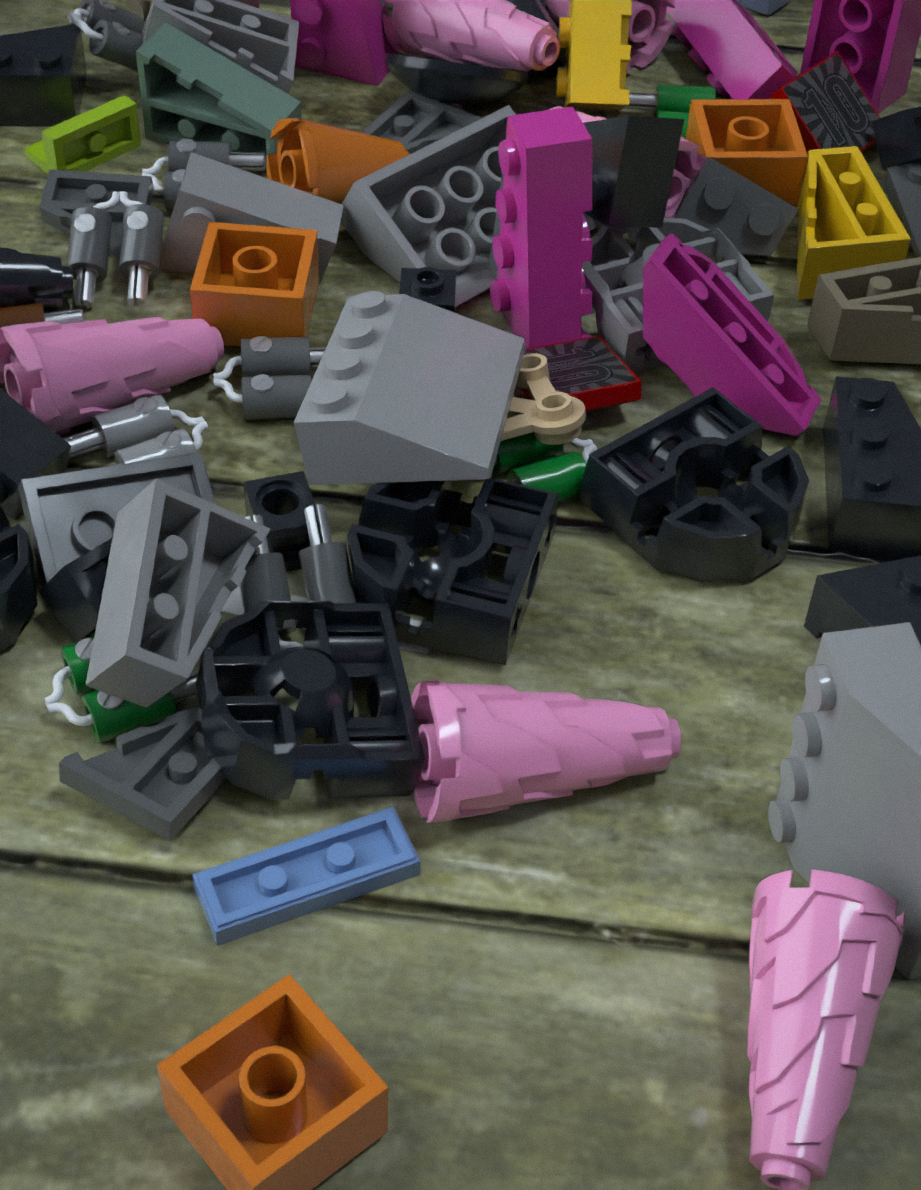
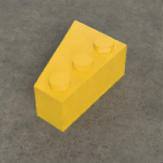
[556,0,632,111]
[797,146,911,300]

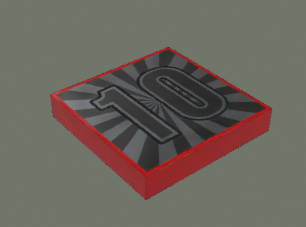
[770,51,880,154]
[513,336,641,411]

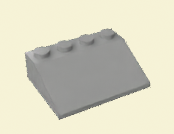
[341,105,597,310]
[294,291,526,485]
[768,622,921,980]

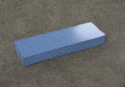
[192,807,421,946]

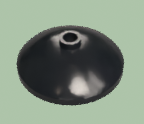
[385,53,529,111]

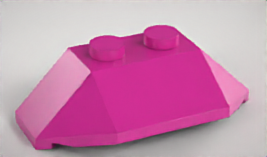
[643,233,821,436]

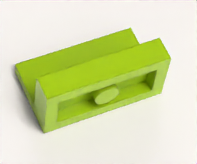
[24,95,141,174]

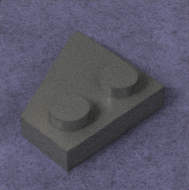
[361,91,482,154]
[672,157,799,255]
[40,169,154,259]
[59,706,227,841]

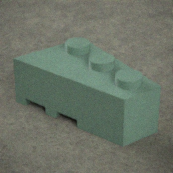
[136,22,302,172]

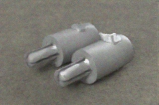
[64,394,208,466]

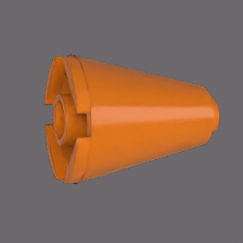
[266,118,410,204]

